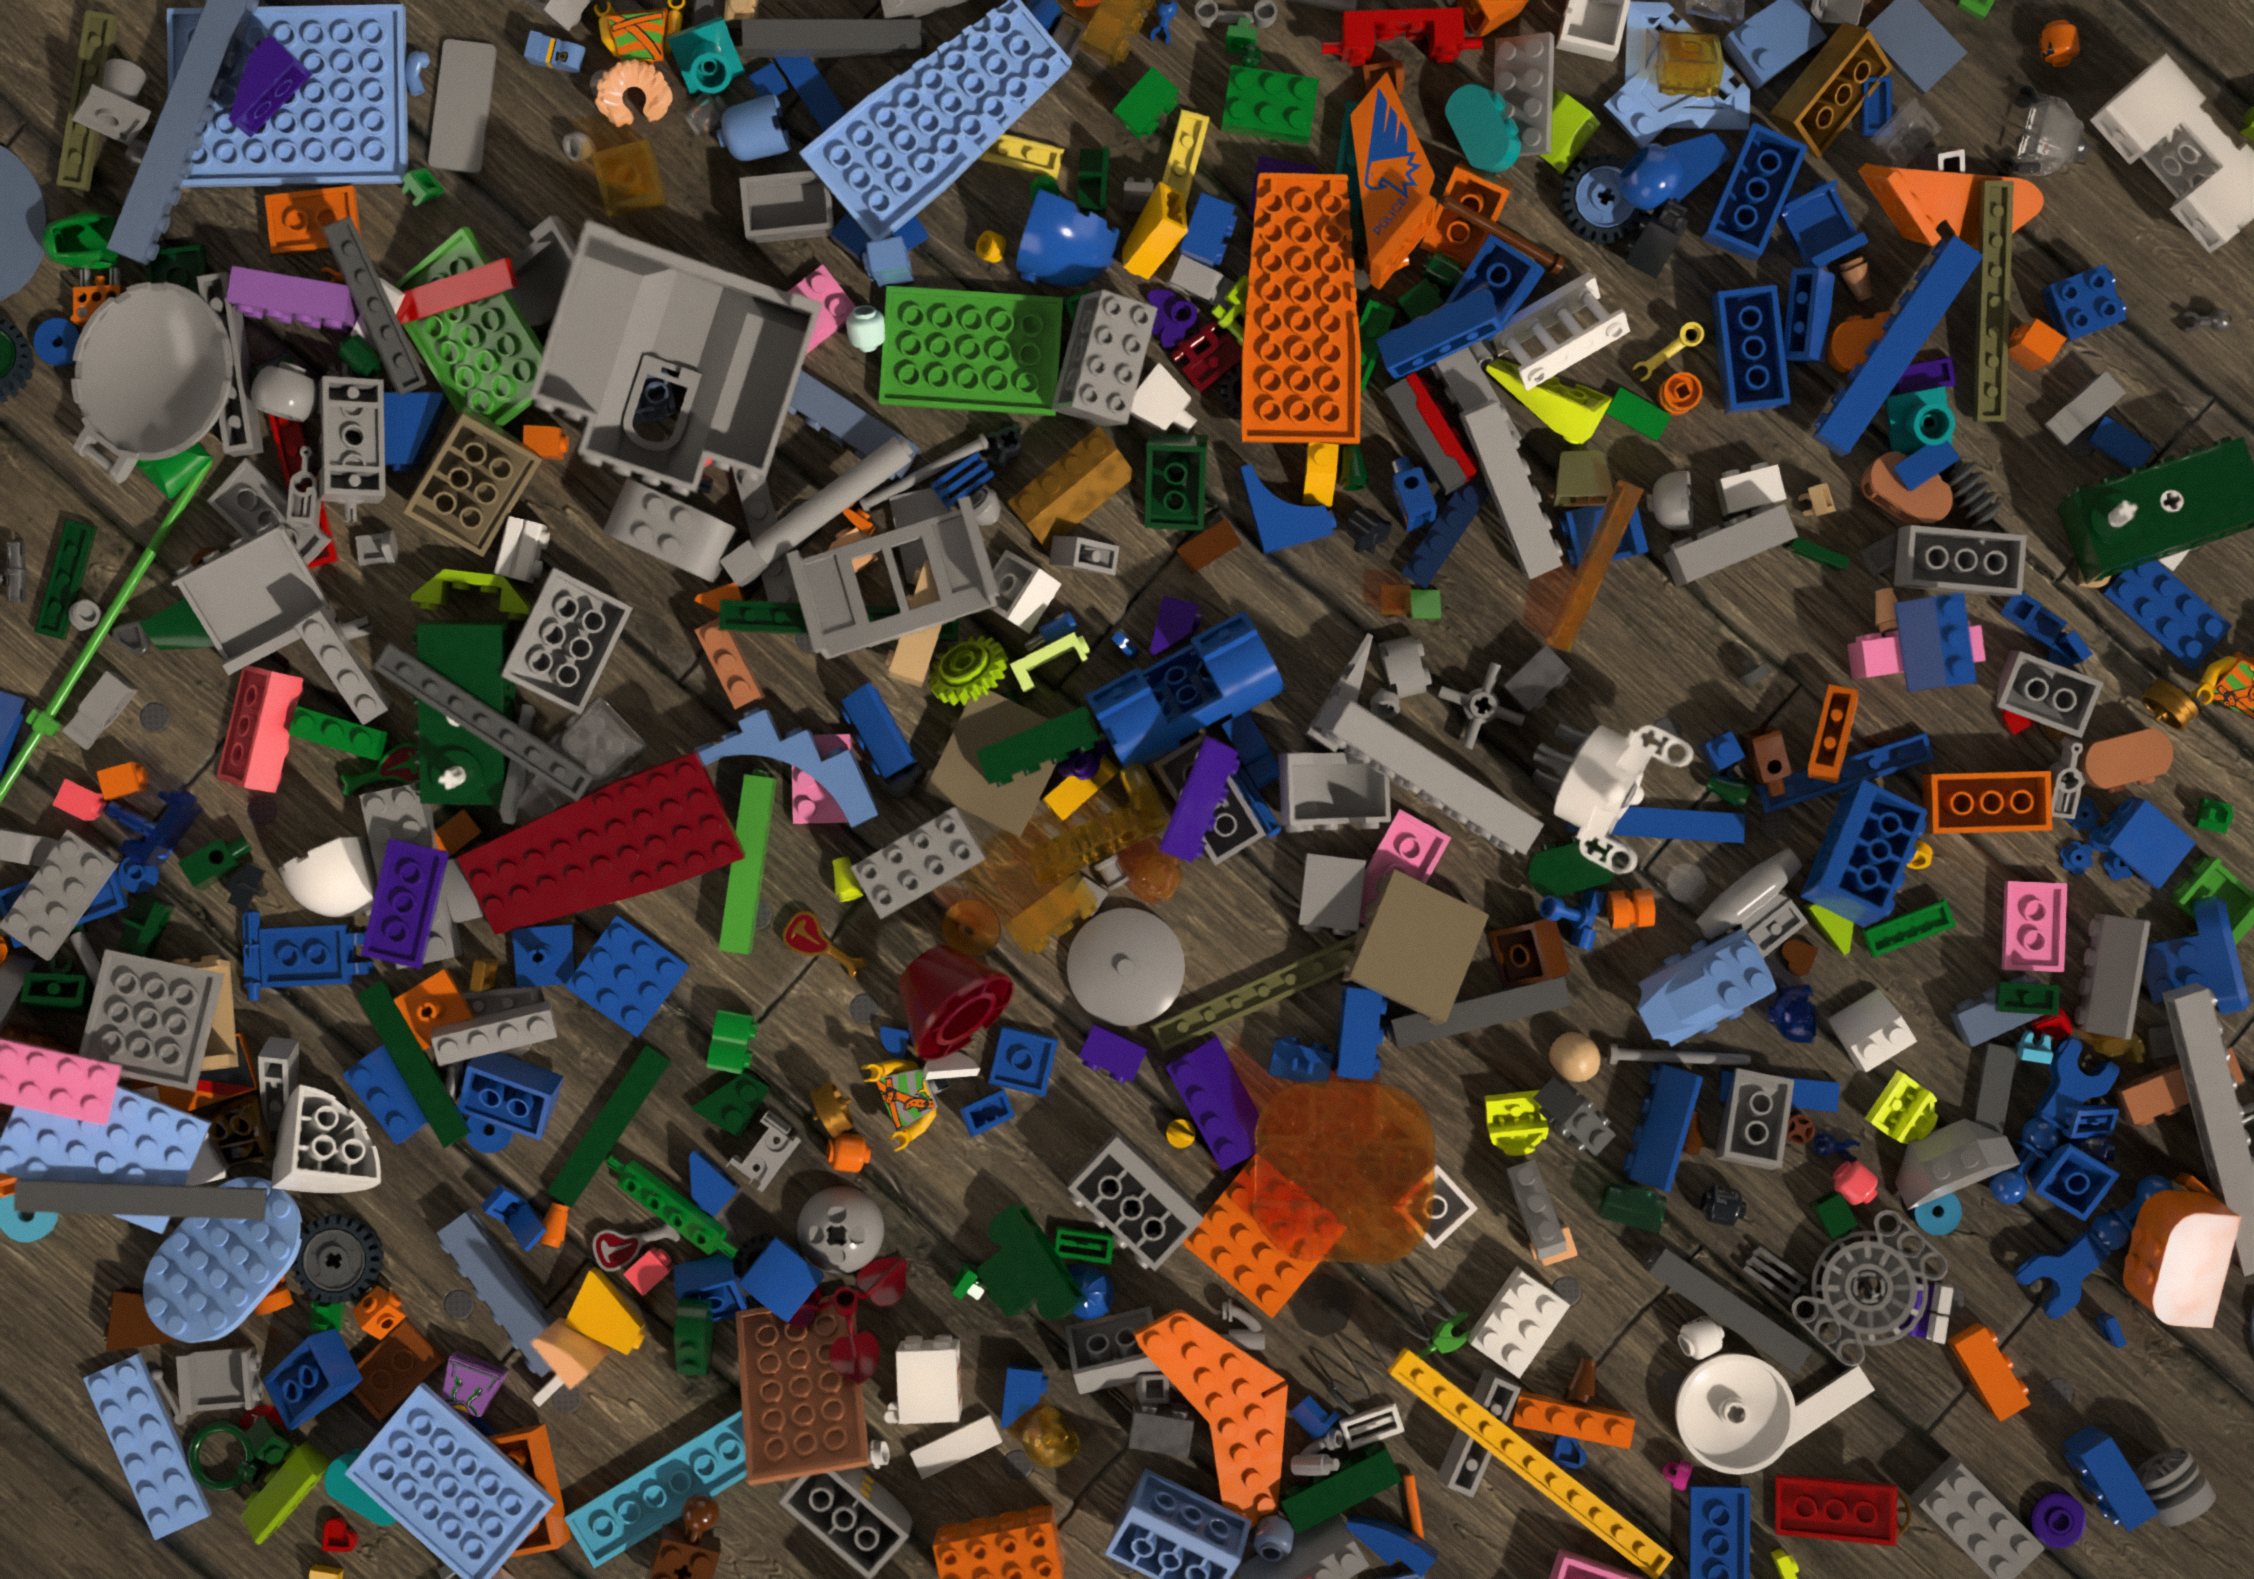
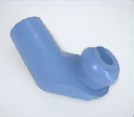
[405,51,430,96]

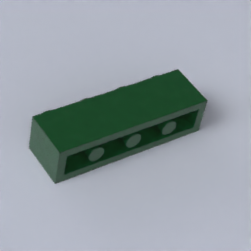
[975,706,1100,788]
[1279,1442,1403,1534]

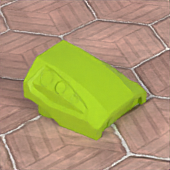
[1539,88,1601,176]

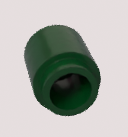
[1420,251,1466,290]
[338,334,383,379]

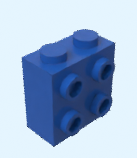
[2041,264,2127,345]

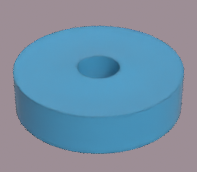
[1912,1192,1962,1235]

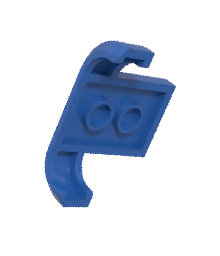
[2143,896,2251,1015]

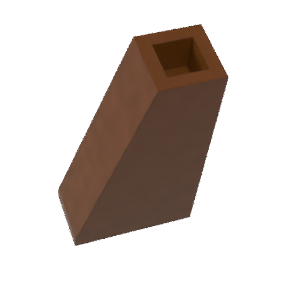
[104,1286,180,1351]

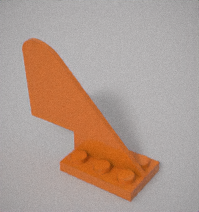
[1858,163,2044,251]

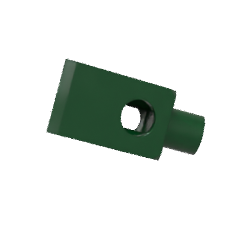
[177,835,253,891]

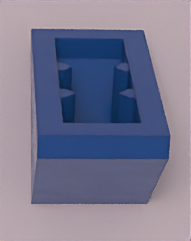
[959,1089,1015,1137]

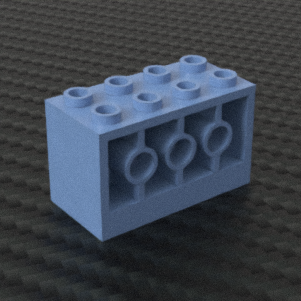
[1105,1468,1252,1579]

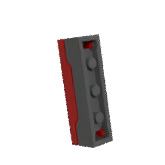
[1384,372,1478,496]

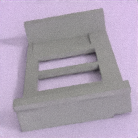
[786,496,1000,660]

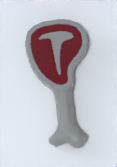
[592,1222,680,1271]

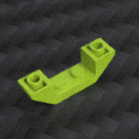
[411,569,533,621]

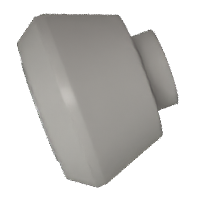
[969,488,1001,526]

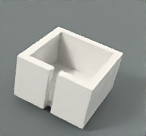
[1555,0,1631,62]

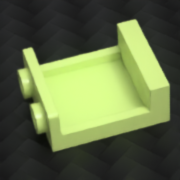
[1010,632,1091,693]

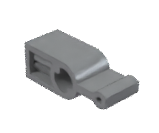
[1164,254,1236,311]
[2044,371,2126,446]
[286,446,321,530]
[62,671,138,750]
[2048,736,2083,819]
[0,827,59,867]

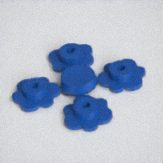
[2059,798,2133,881]

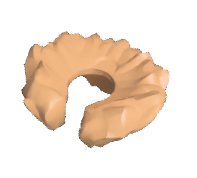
[595,59,673,127]

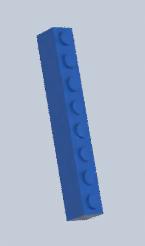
[1812,235,1984,457]

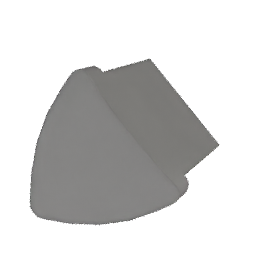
[355,530,398,567]

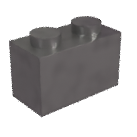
[1501,645,1571,712]

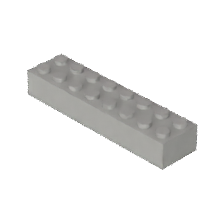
[1315,695,1544,855]

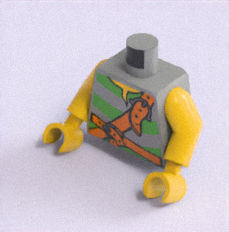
[861,1058,951,1152]

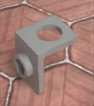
[1811,0,1864,25]

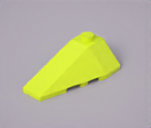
[1486,358,1612,444]

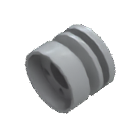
[2134,1448,2216,1527]

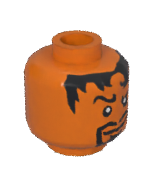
[2038,20,2080,67]

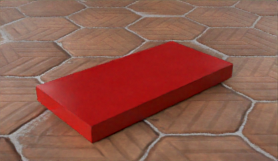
[1775,1473,1898,1546]

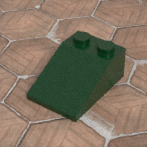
[1145,432,1208,531]

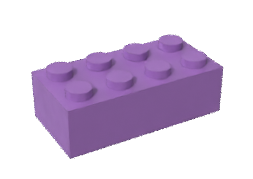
[226,266,360,334]

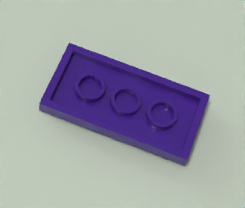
[361,838,450,969]

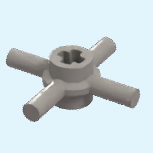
[1438,662,1525,750]

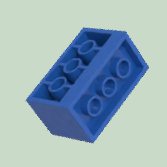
[1800,779,1928,927]

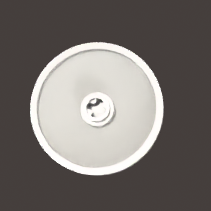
[1675,1353,1796,1474]

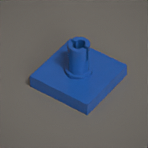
[512,924,577,988]

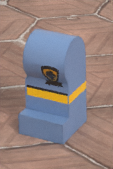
[524,30,586,73]

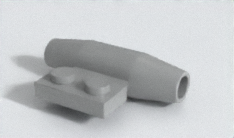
[1695,848,1808,958]

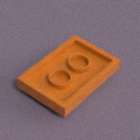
[264,185,361,256]

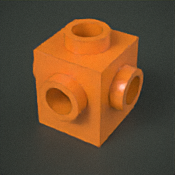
[352,1286,406,1340]

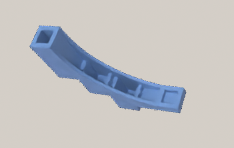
[694,707,881,827]

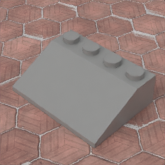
[500,567,633,715]

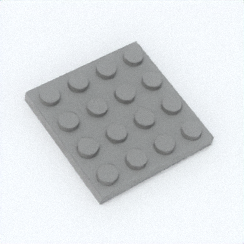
[79,949,224,1091]

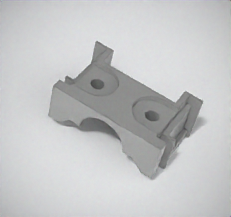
[725,1109,804,1192]

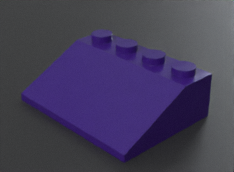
[1159,736,1241,863]

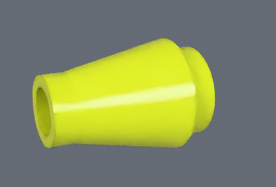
[832,856,863,902]

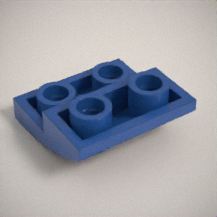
[738,1236,825,1323]

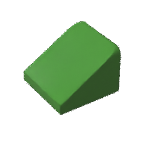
[1410,590,1441,619]

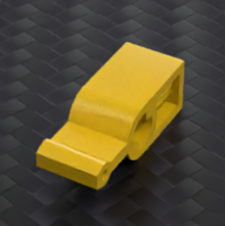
[1042,755,1119,823]

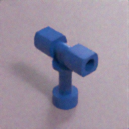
[1539,888,1608,951]

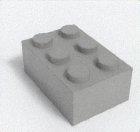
[739,171,837,244]

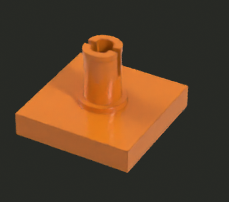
[393,968,476,1050]

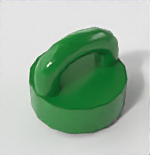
[1029,175,1060,201]

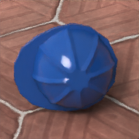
[1068,1264,1114,1320]

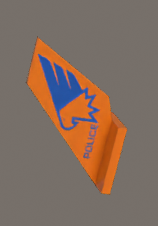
[1350,71,1437,290]

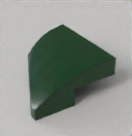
[139,598,215,650]

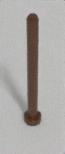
[1440,196,1565,275]

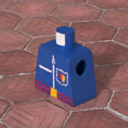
[1392,457,1437,532]

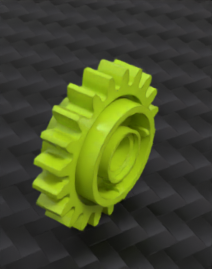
[928,635,1008,706]

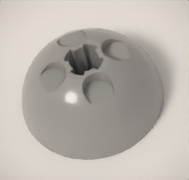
[797,1186,884,1274]

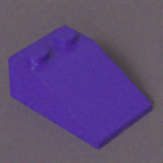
[228,35,313,137]

